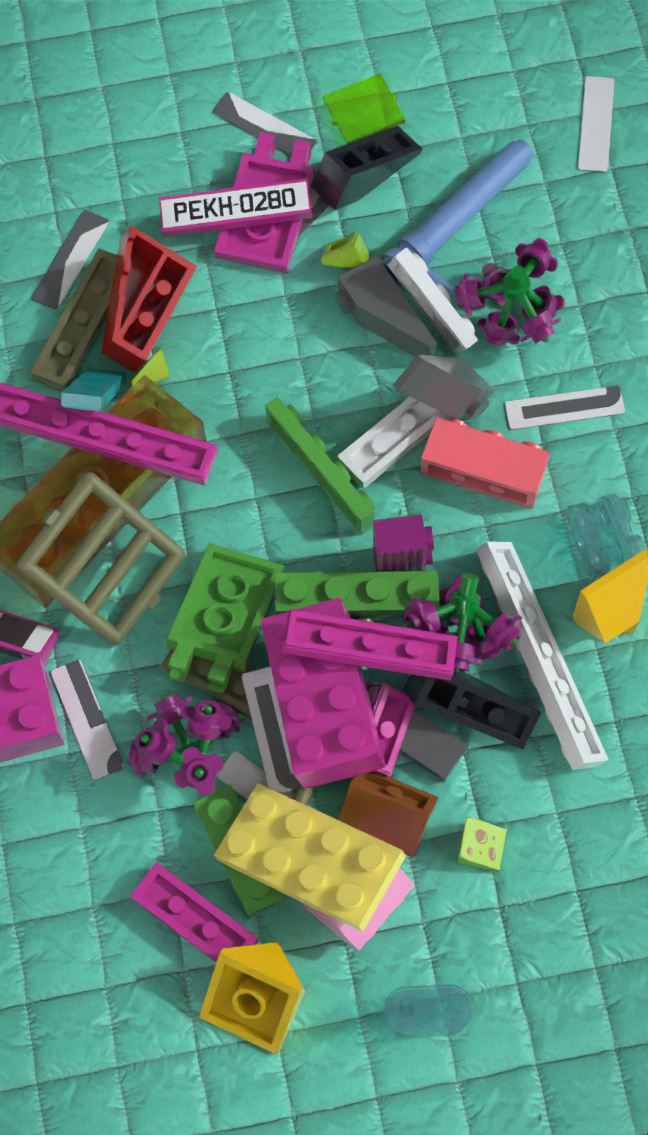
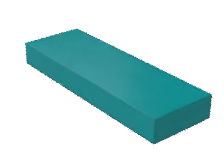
[61,368,126,412]

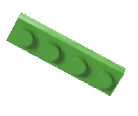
[265,396,375,535]
[275,571,439,616]

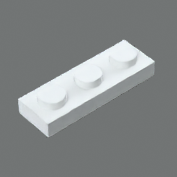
[387,247,478,356]
[337,397,450,489]

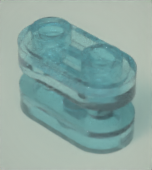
[567,493,644,581]
[384,984,473,1038]

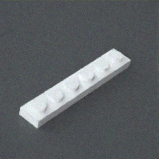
[476,542,609,770]

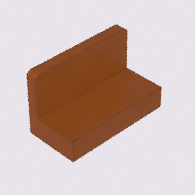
[338,771,439,857]

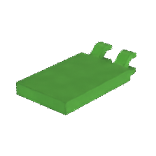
[167,543,285,695]

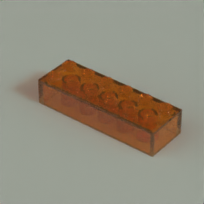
[0,375,207,609]

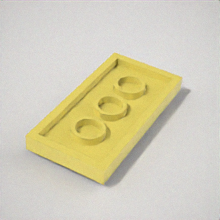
[214,783,406,932]

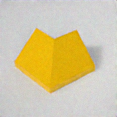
[572,548,648,644]
[198,942,306,1055]

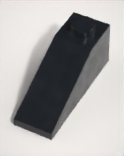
[310,125,423,210]
[403,671,541,749]

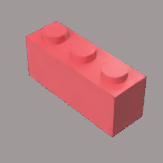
[420,417,550,509]

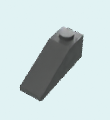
[335,256,437,357]
[393,354,495,419]

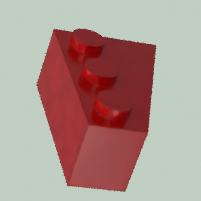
[101,226,197,373]

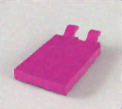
[214,132,315,274]

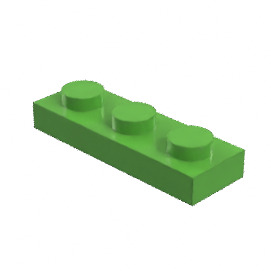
[193,784,287,918]

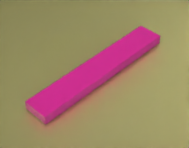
[0,382,218,486]

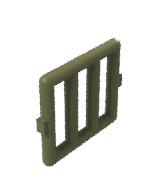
[17,472,185,646]

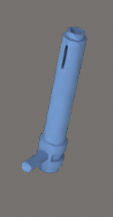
[381,139,533,295]

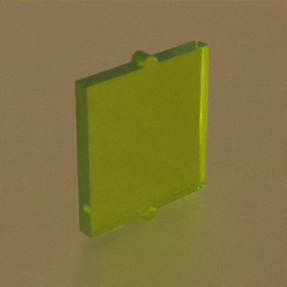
[323,73,406,144]

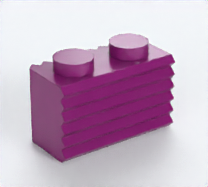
[373,514,434,572]

